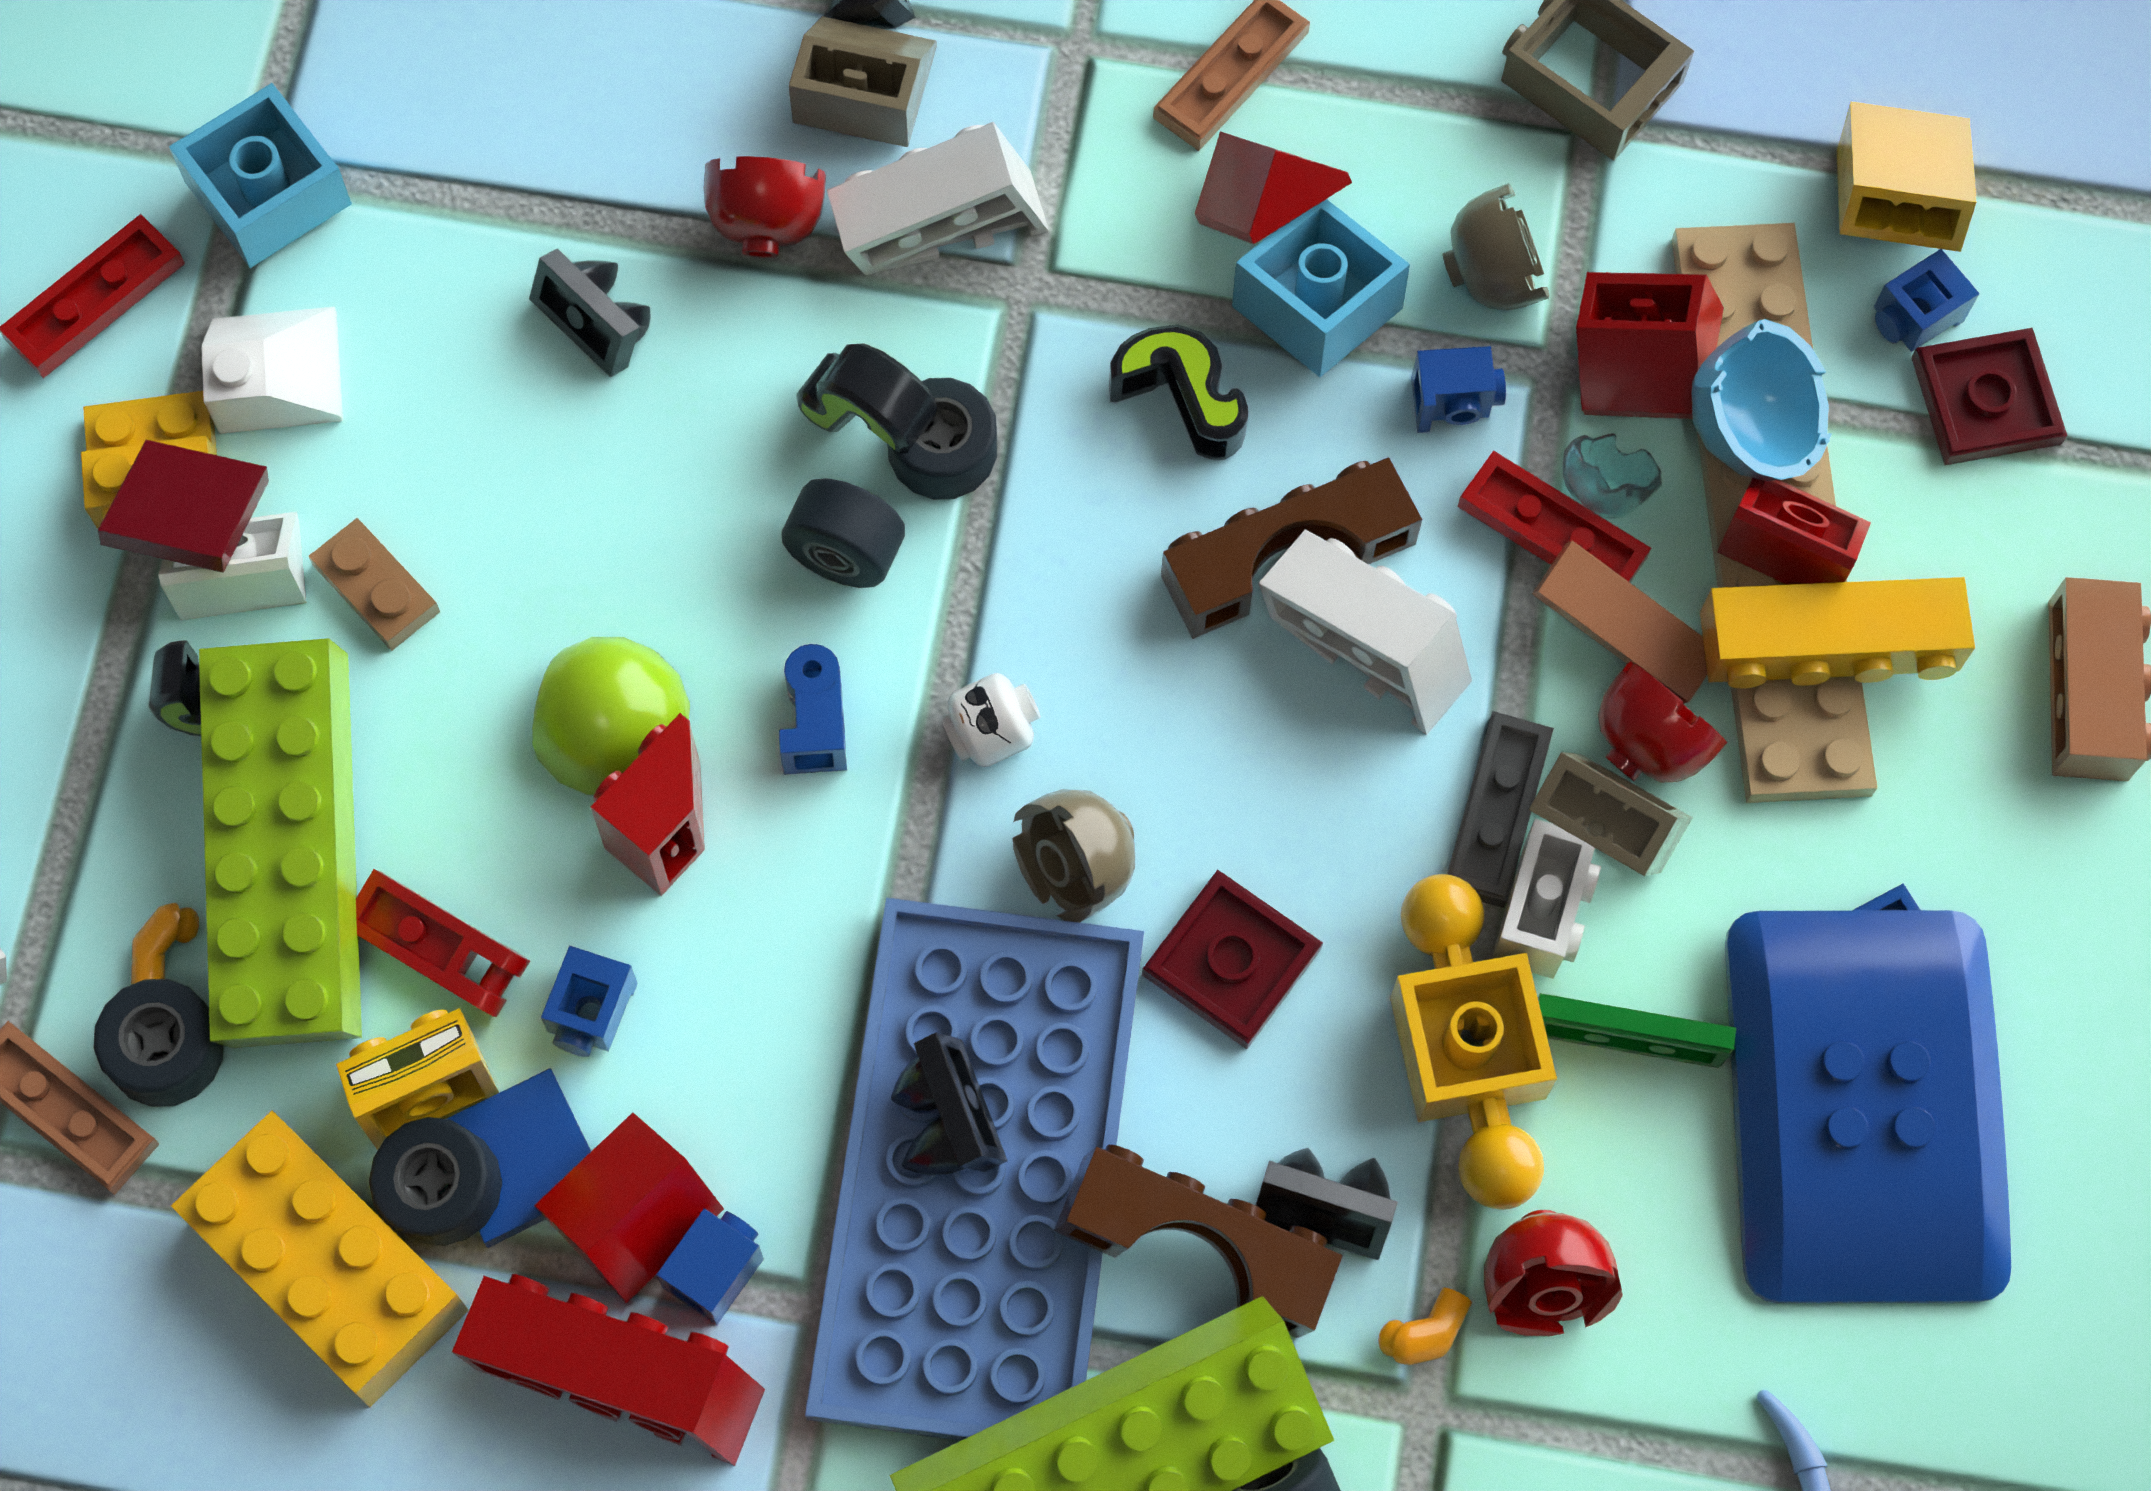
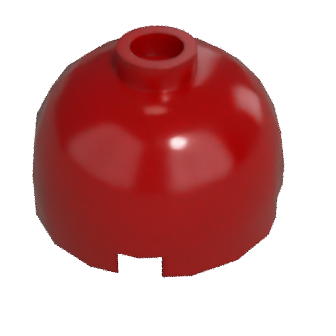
[703,156,826,258]
[1598,661,1728,783]
[1484,1210,1623,1336]

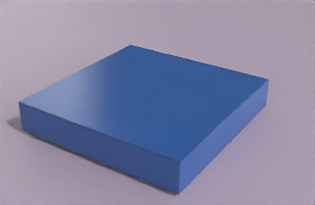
[447,1068,591,1248]

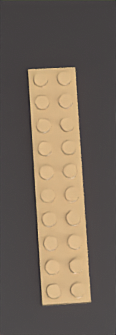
[1671,223,1877,803]

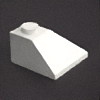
[201,306,343,434]

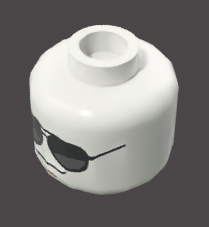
[941,673,1041,767]

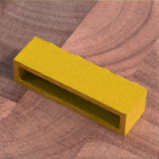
[1700,577,1975,689]

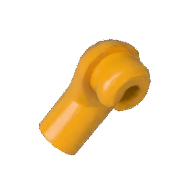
[131,903,199,985]
[1378,1287,1472,1365]

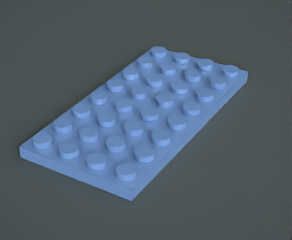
[805,898,1144,1441]

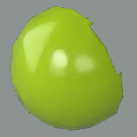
[532,637,690,795]

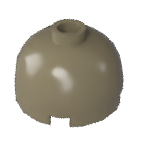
[1442,183,1549,311]
[1012,789,1135,923]

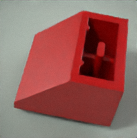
[1576,272,1724,419]
[590,713,705,896]

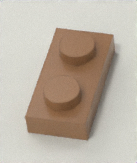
[308,517,440,651]

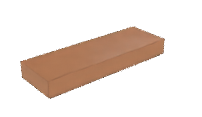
[1153,0,1310,151]
[1532,540,1707,704]
[0,1021,159,1195]

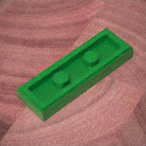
[1538,993,1736,1068]

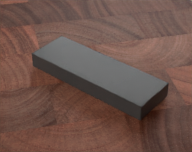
[1447,711,1554,908]

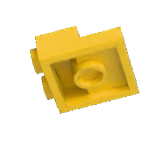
[81,391,217,528]

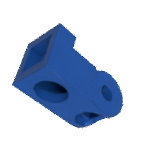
[779,644,847,775]

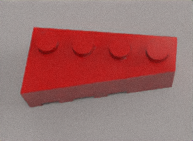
[452,1274,765,1466]

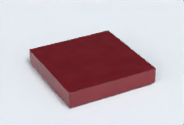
[1911,327,2068,465]
[98,440,269,573]
[1142,869,1323,1049]

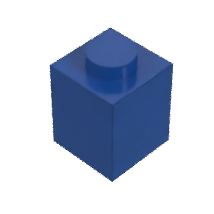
[656,1208,764,1325]

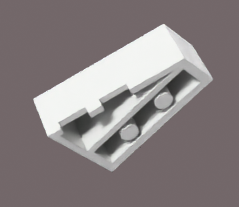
[827,122,1049,275]
[1259,529,1472,735]

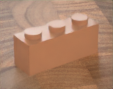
[2048,577,2151,781]

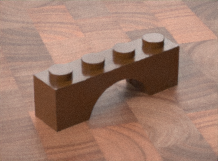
[1161,457,1423,639]
[1054,1144,1343,1338]

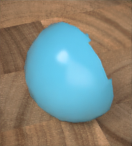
[1691,319,1832,481]

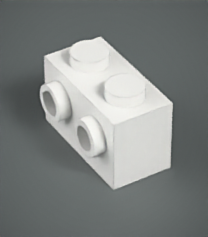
[1491,818,1601,979]

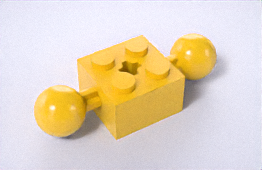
[1390,874,1557,1210]

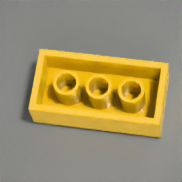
[171,1110,469,1408]

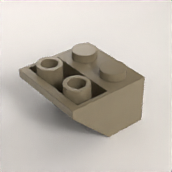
[789,16,937,147]

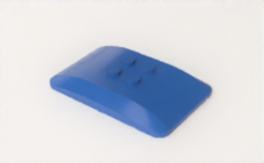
[1725,910,2012,1303]

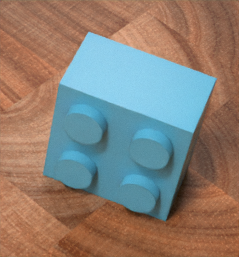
[169,83,352,268]
[1232,199,1410,377]

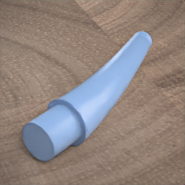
[1757,1390,1831,1491]

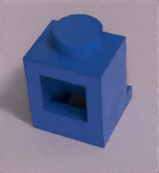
[1873,249,1980,352]
[1411,346,1506,433]
[541,945,638,1057]

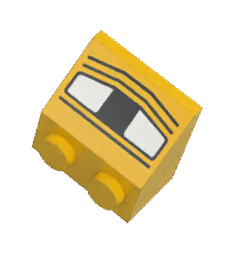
[336,1008,499,1150]

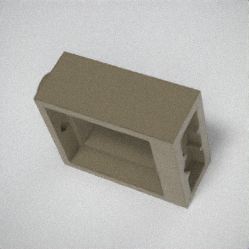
[1501,0,1694,161]
[1529,752,1693,876]

